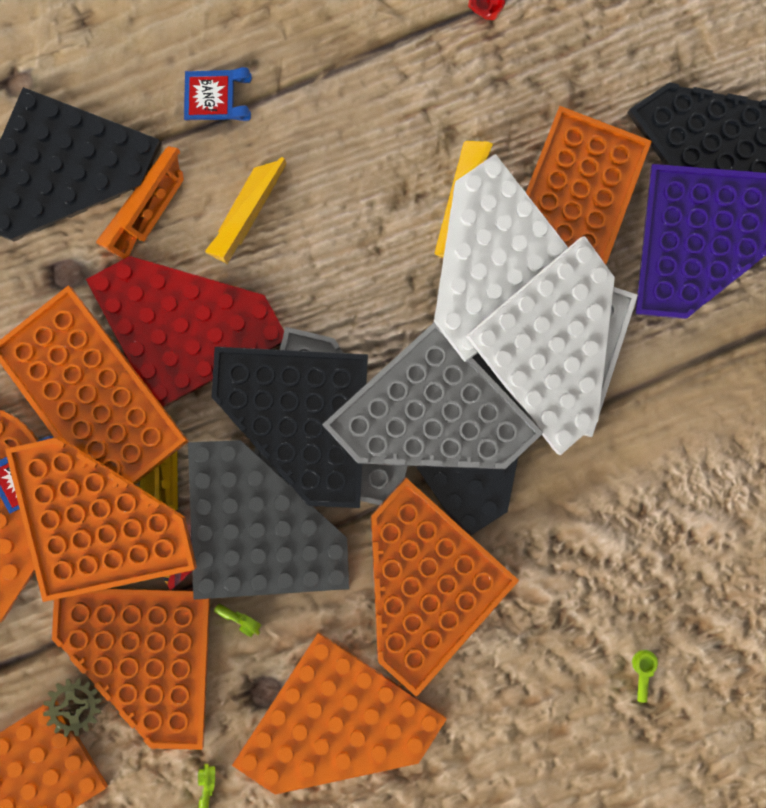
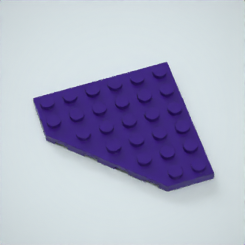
[635,164,766,319]

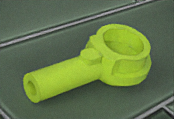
[214,603,262,638]
[632,650,658,703]
[198,764,215,808]

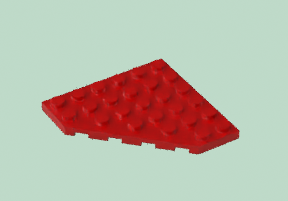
[86,256,284,408]

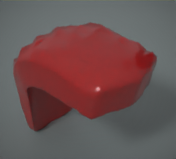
[468,0,505,20]

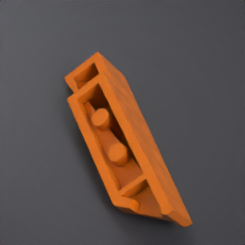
[96,146,184,259]

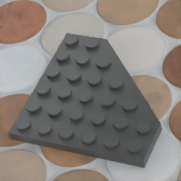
[188,440,349,600]

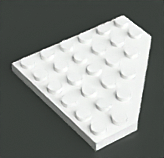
[434,154,568,362]
[466,236,615,455]

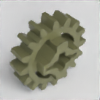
[43,678,102,737]

